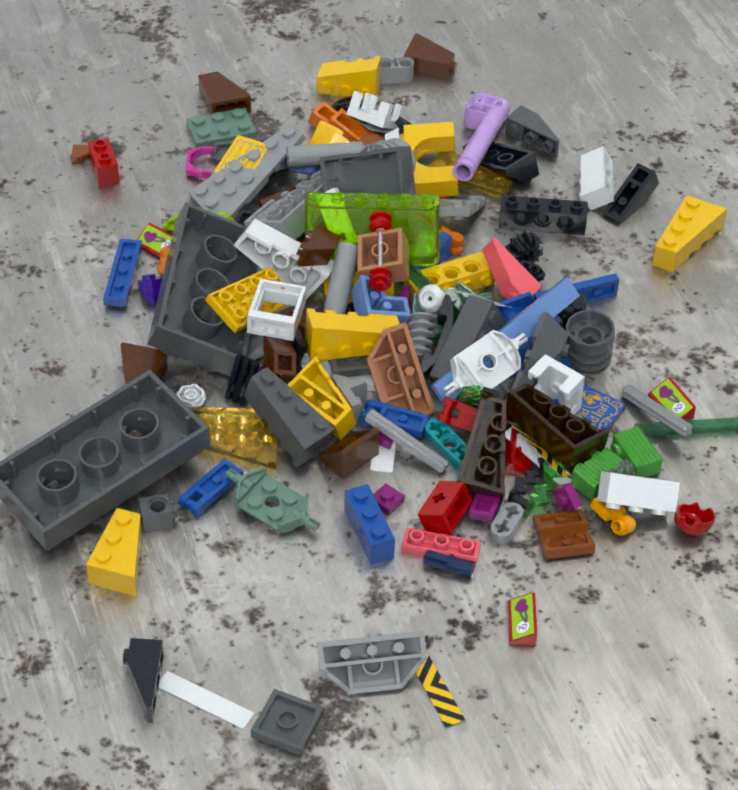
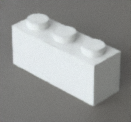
[579,146,614,210]
[597,471,680,516]

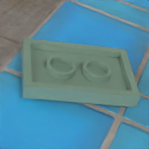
[186,108,257,148]

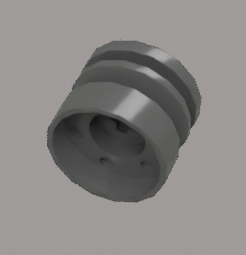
[565,310,615,372]

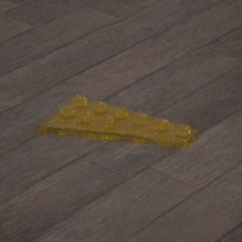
[135,407,278,469]

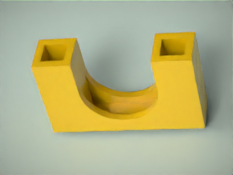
[400,122,459,198]

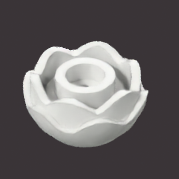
[417,284,445,313]
[176,384,206,410]

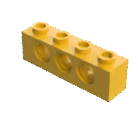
[404,251,495,303]

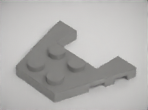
[416,194,486,220]

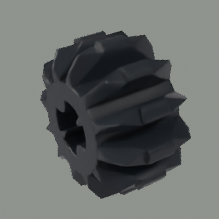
[505,231,544,263]

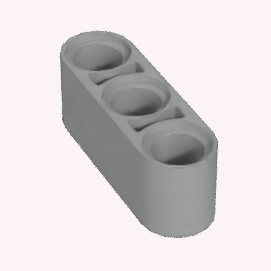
[364,56,414,85]

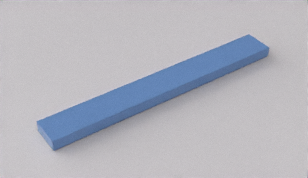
[430,277,580,405]

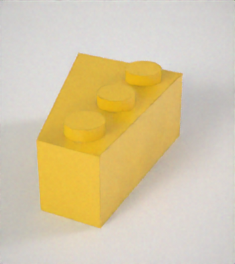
[317,55,381,100]
[288,356,357,440]
[86,508,142,597]

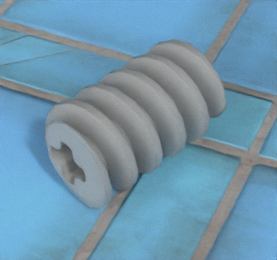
[407,312,437,364]

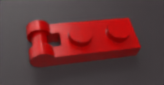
[437,396,509,432]

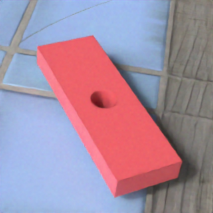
[401,527,481,566]

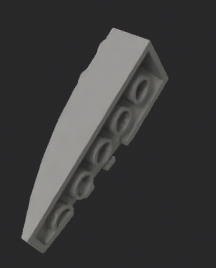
[244,170,324,240]

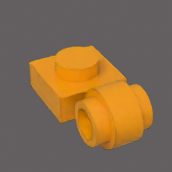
[590,498,636,536]

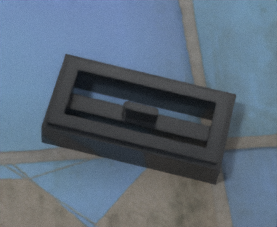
[224,354,260,407]

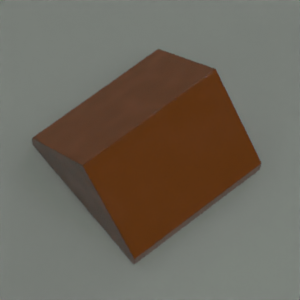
[318,428,380,479]

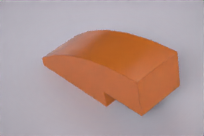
[308,101,371,142]

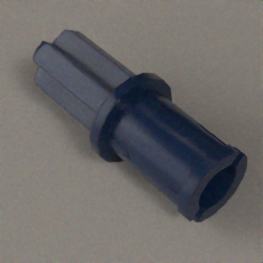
[423,550,475,579]

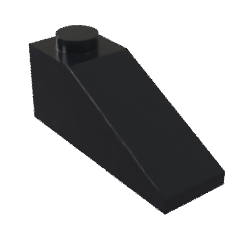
[602,163,659,224]
[123,638,164,723]

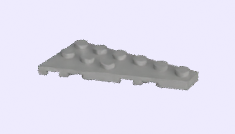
[188,122,305,220]

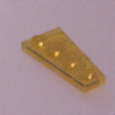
[429,151,513,199]

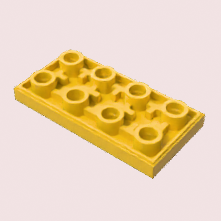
[205,267,291,333]

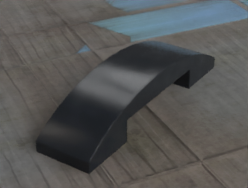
[420,294,453,381]

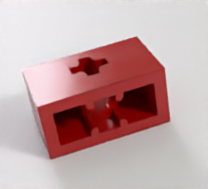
[88,138,120,188]
[417,481,473,534]

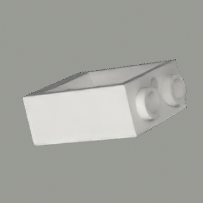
[247,279,306,341]

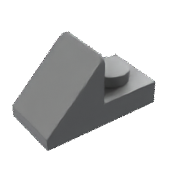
[331,374,367,421]

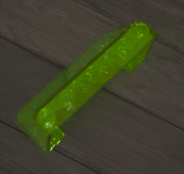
[305,191,442,266]

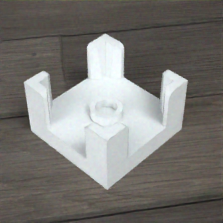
[346,91,405,129]
[528,355,585,415]

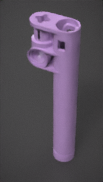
[453,93,510,181]

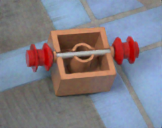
[357,211,409,292]

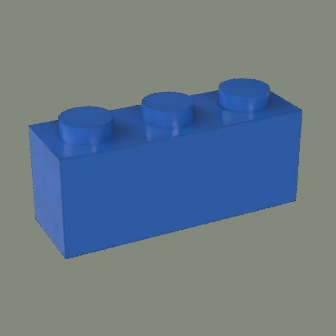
[344,484,395,565]

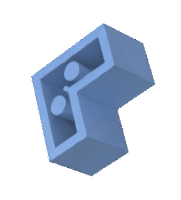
[351,275,411,324]

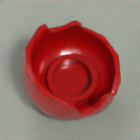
[674,502,716,537]

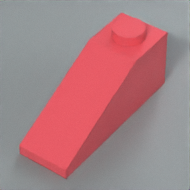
[482,238,542,300]

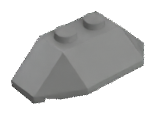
[317,631,427,695]

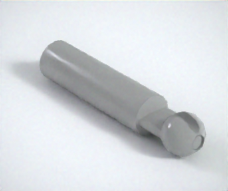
[286,140,384,168]
[323,242,358,315]

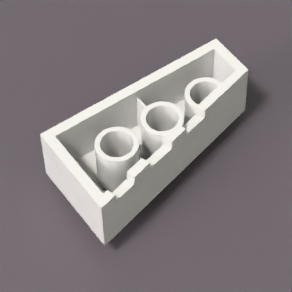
[233,219,334,299]

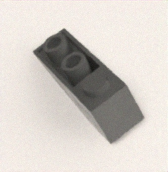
[505,105,560,158]

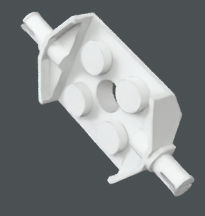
[442,330,528,399]

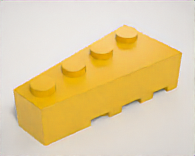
[652,195,727,272]
[305,308,400,361]

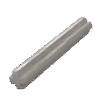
[621,385,692,437]
[365,409,449,473]

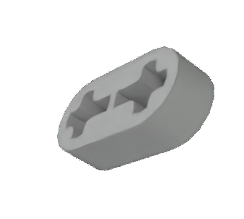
[490,502,524,544]

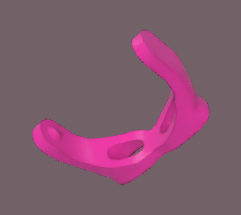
[186,146,214,179]

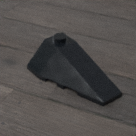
[462,142,539,184]

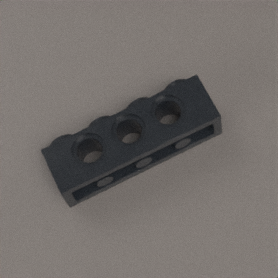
[499,195,588,235]

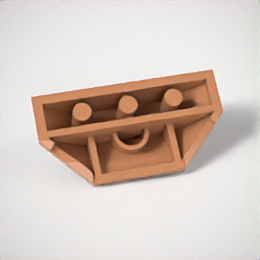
[366,322,434,415]

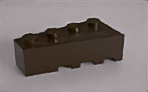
[506,383,610,470]
[456,394,506,504]

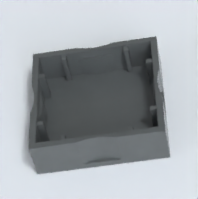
[320,146,420,240]

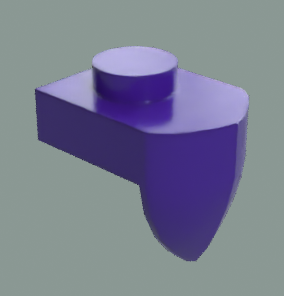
[137,274,162,307]

